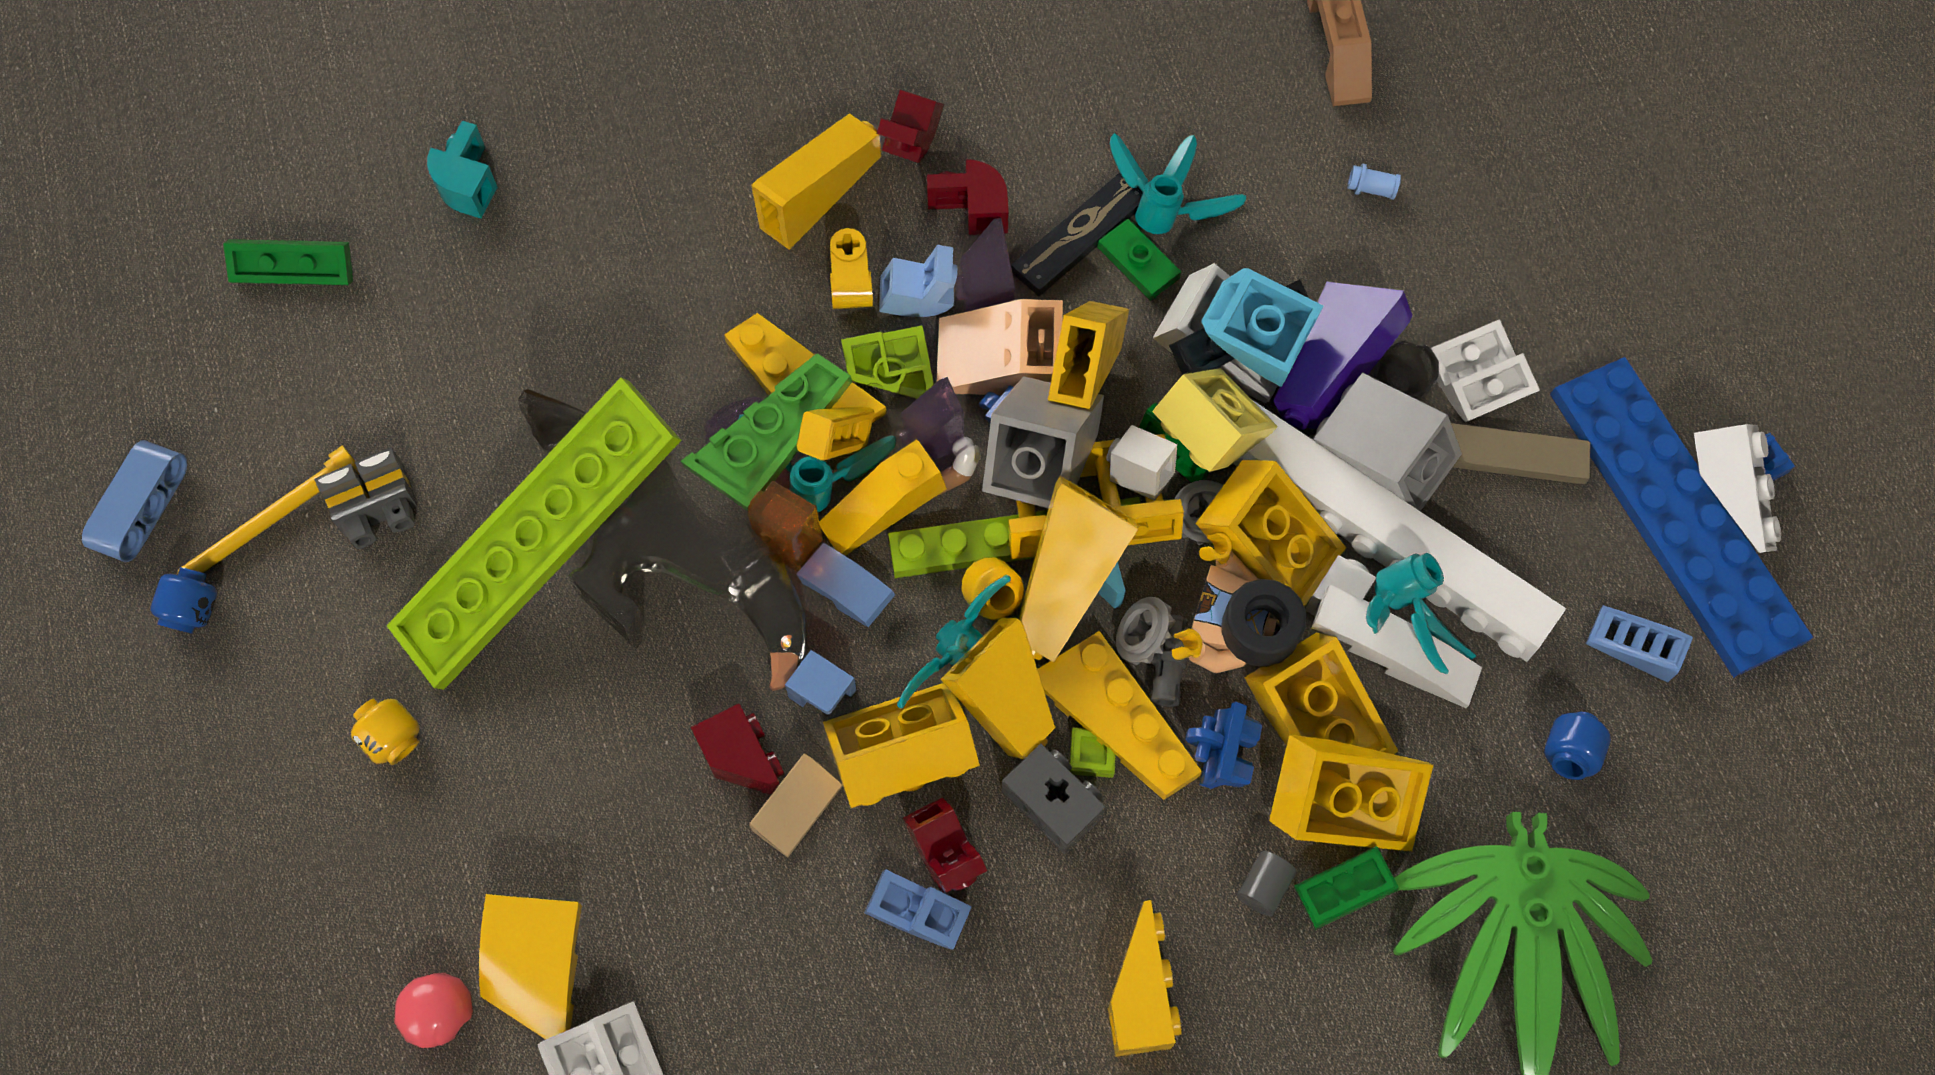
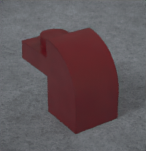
[876,90,945,163]
[927,159,1009,235]
[902,797,987,893]

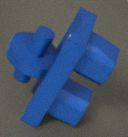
[1185,702,1262,789]

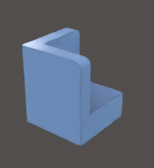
[785,650,856,714]

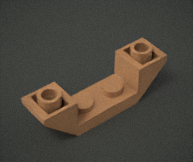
[1307,0,1372,106]

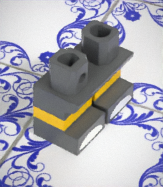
[314,447,417,549]

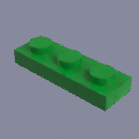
[223,239,353,285]

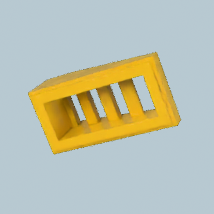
[797,407,875,461]

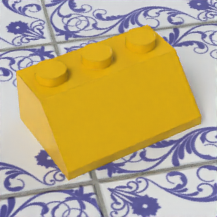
[823,683,980,808]

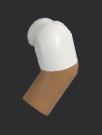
[939,437,981,495]

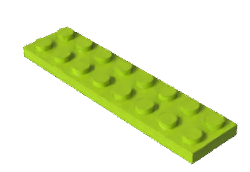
[387,377,682,690]

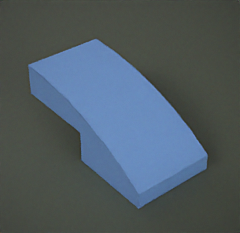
[796,543,895,627]
[864,869,972,950]

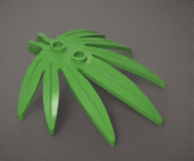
[1393,812,1652,1075]

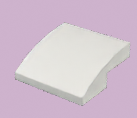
[1423,319,1540,422]
[537,1001,663,1075]

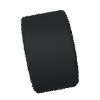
[1221,579,1306,667]

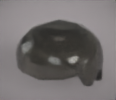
[1373,340,1439,400]

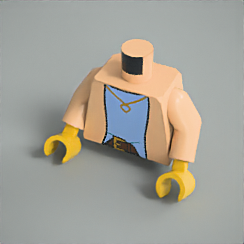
[1172,533,1280,673]

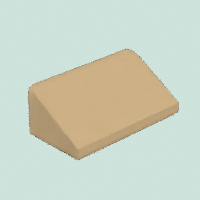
[750,753,843,857]

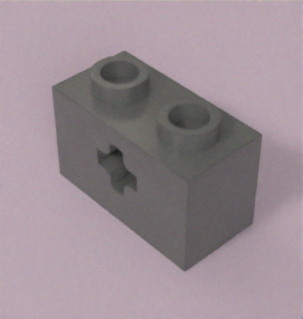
[1002,744,1106,854]

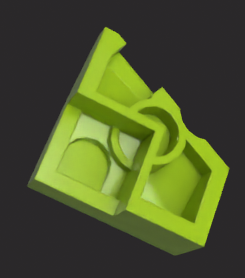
[841,325,937,403]

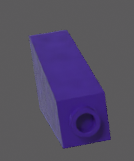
[1274,282,1413,430]

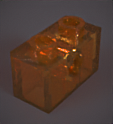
[748,481,823,572]

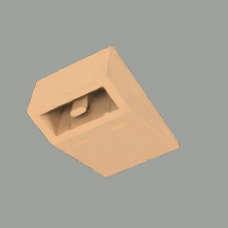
[936,299,1063,395]

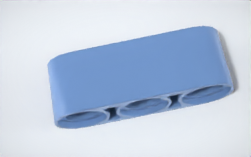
[82,440,187,562]

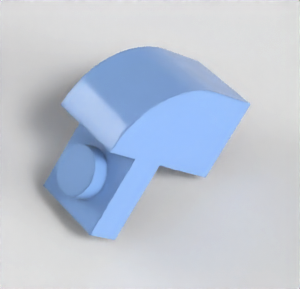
[879,244,958,317]

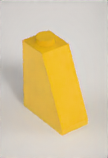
[941,618,1055,759]

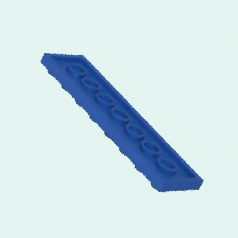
[1550,357,1813,678]

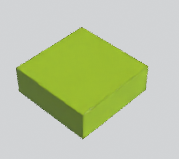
[1069,728,1116,778]

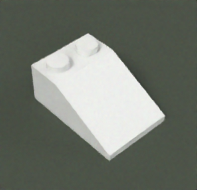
[1153,263,1278,403]

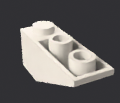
[1694,424,1781,553]

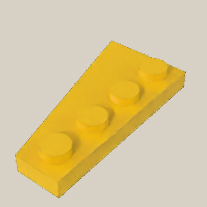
[724,313,887,423]
[1037,631,1202,800]

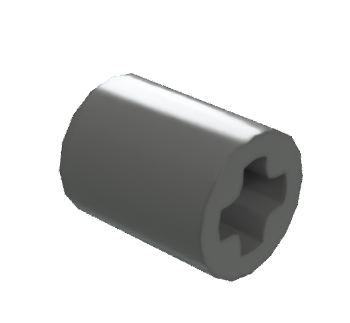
[1236,851,1297,916]

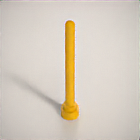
[178,445,360,573]

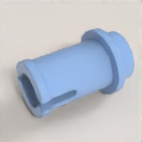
[1347,163,1401,200]

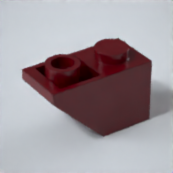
[690,703,785,795]

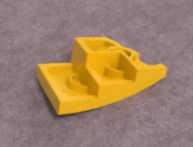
[479,894,582,1040]

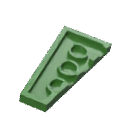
[680,354,852,512]

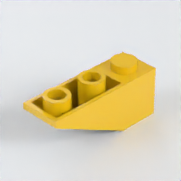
[1108,900,1181,1057]

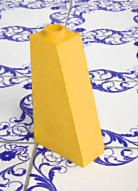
[751,113,881,250]
[1048,301,1129,409]
[1018,475,1138,662]

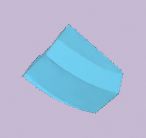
[1201,268,1324,387]

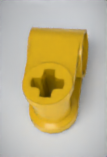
[830,228,873,309]

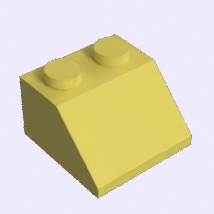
[1152,368,1278,472]

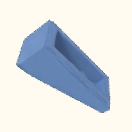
[1586,605,1693,683]

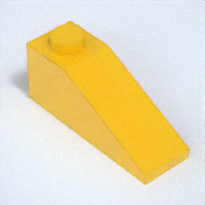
[818,439,947,556]

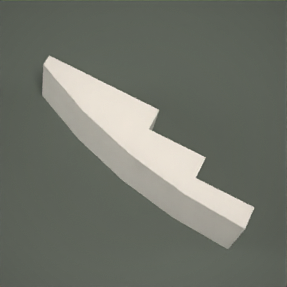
[1311,585,1482,708]

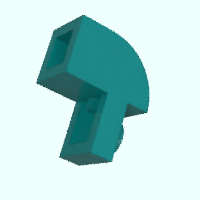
[427,121,497,218]

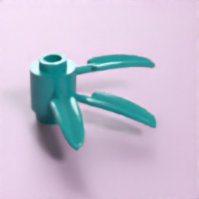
[1109,133,1246,234]
[738,414,896,513]
[1366,553,1476,674]
[897,575,1011,709]

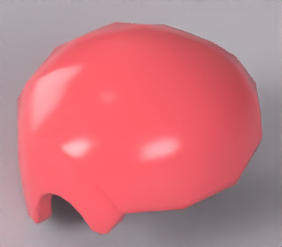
[394,973,473,1048]

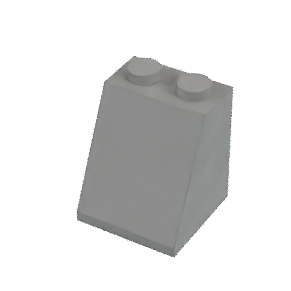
[1314,373,1462,511]
[982,376,1104,508]

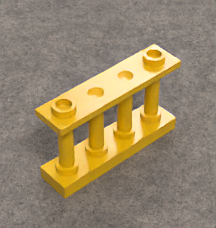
[1009,434,1184,559]

